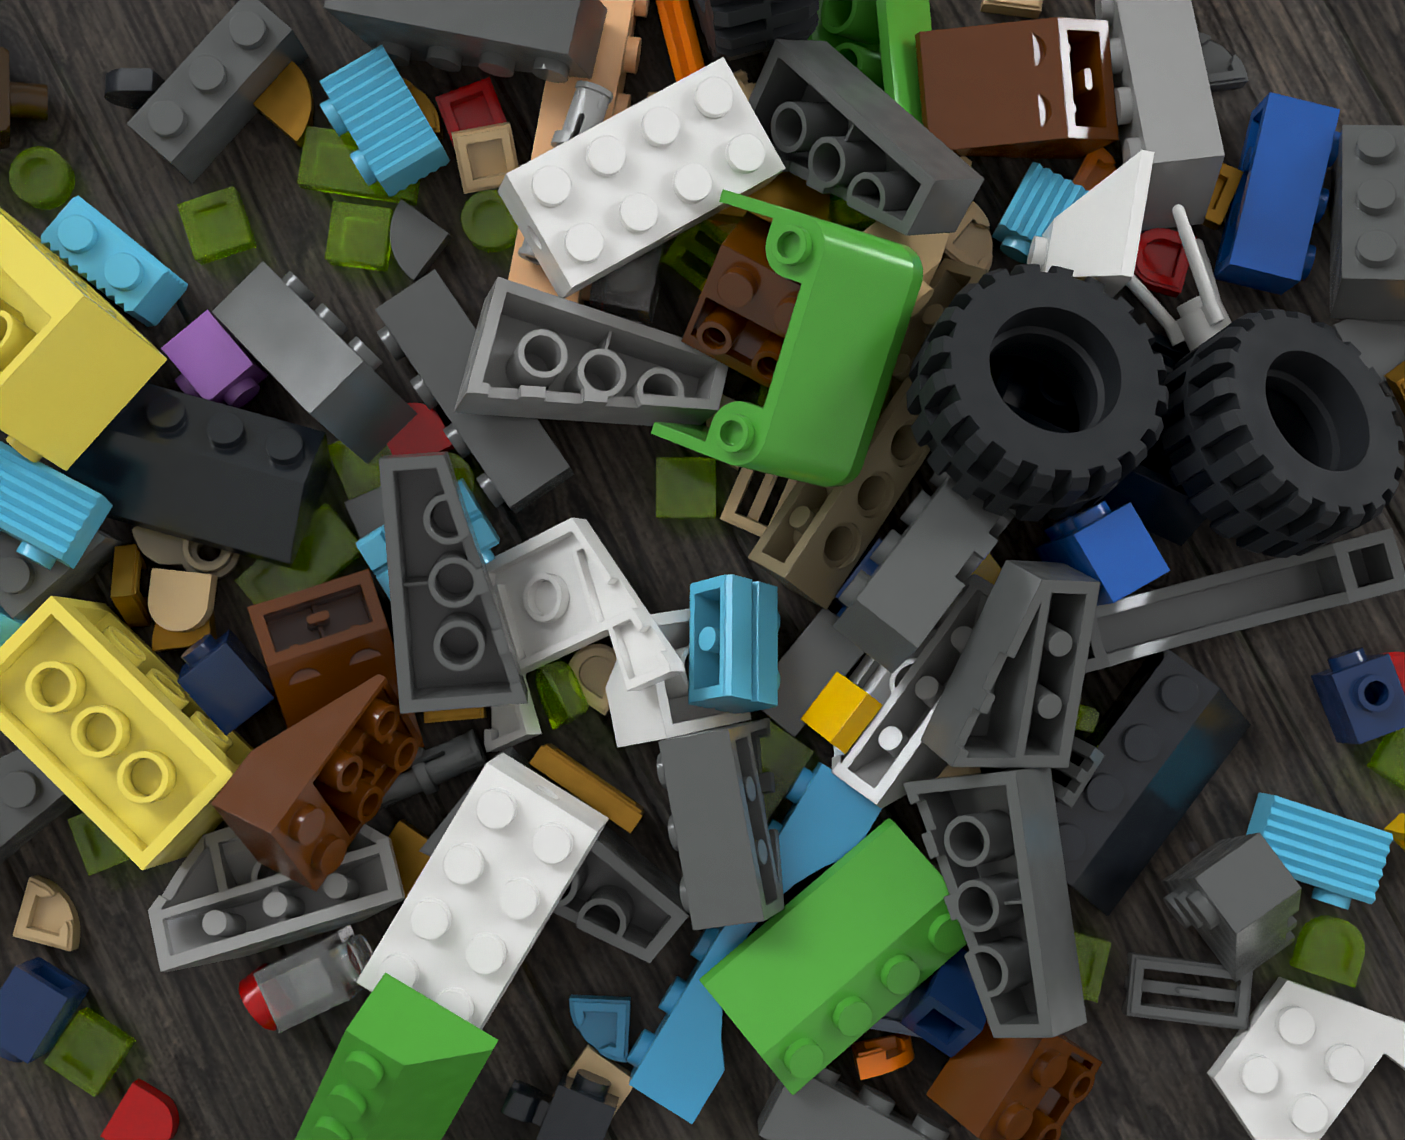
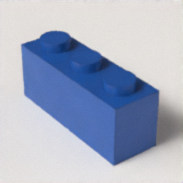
[1213,92,1340,295]
[1035,501,1170,606]

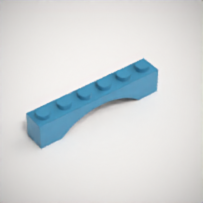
[626,762,882,1124]

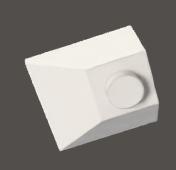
[1027,150,1155,298]
[605,608,751,748]

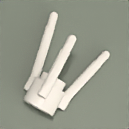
[1126,204,1232,352]

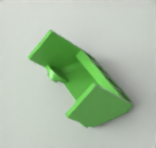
[651,189,923,487]

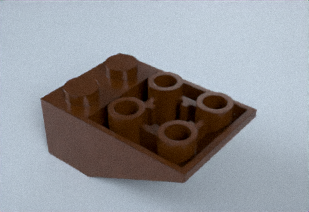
[915,17,1119,160]
[247,569,425,748]
[211,674,423,892]

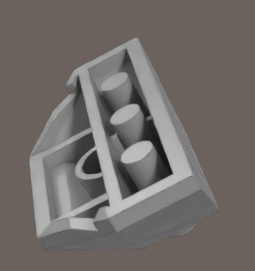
[831,574,994,808]
[148,824,406,972]

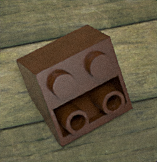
[681,211,801,388]
[926,1020,1103,1140]

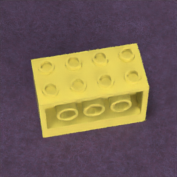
[0,207,167,471]
[0,595,253,870]

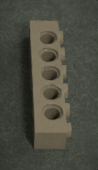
[748,258,990,610]

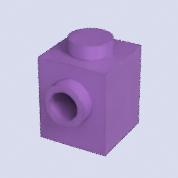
[161,309,268,408]

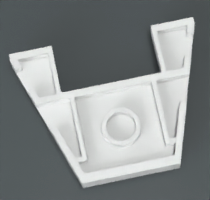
[484,518,685,752]
[1207,977,1405,1140]

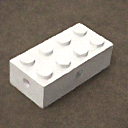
[498,57,786,299]
[357,753,609,1030]

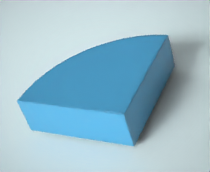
[569,994,631,1062]

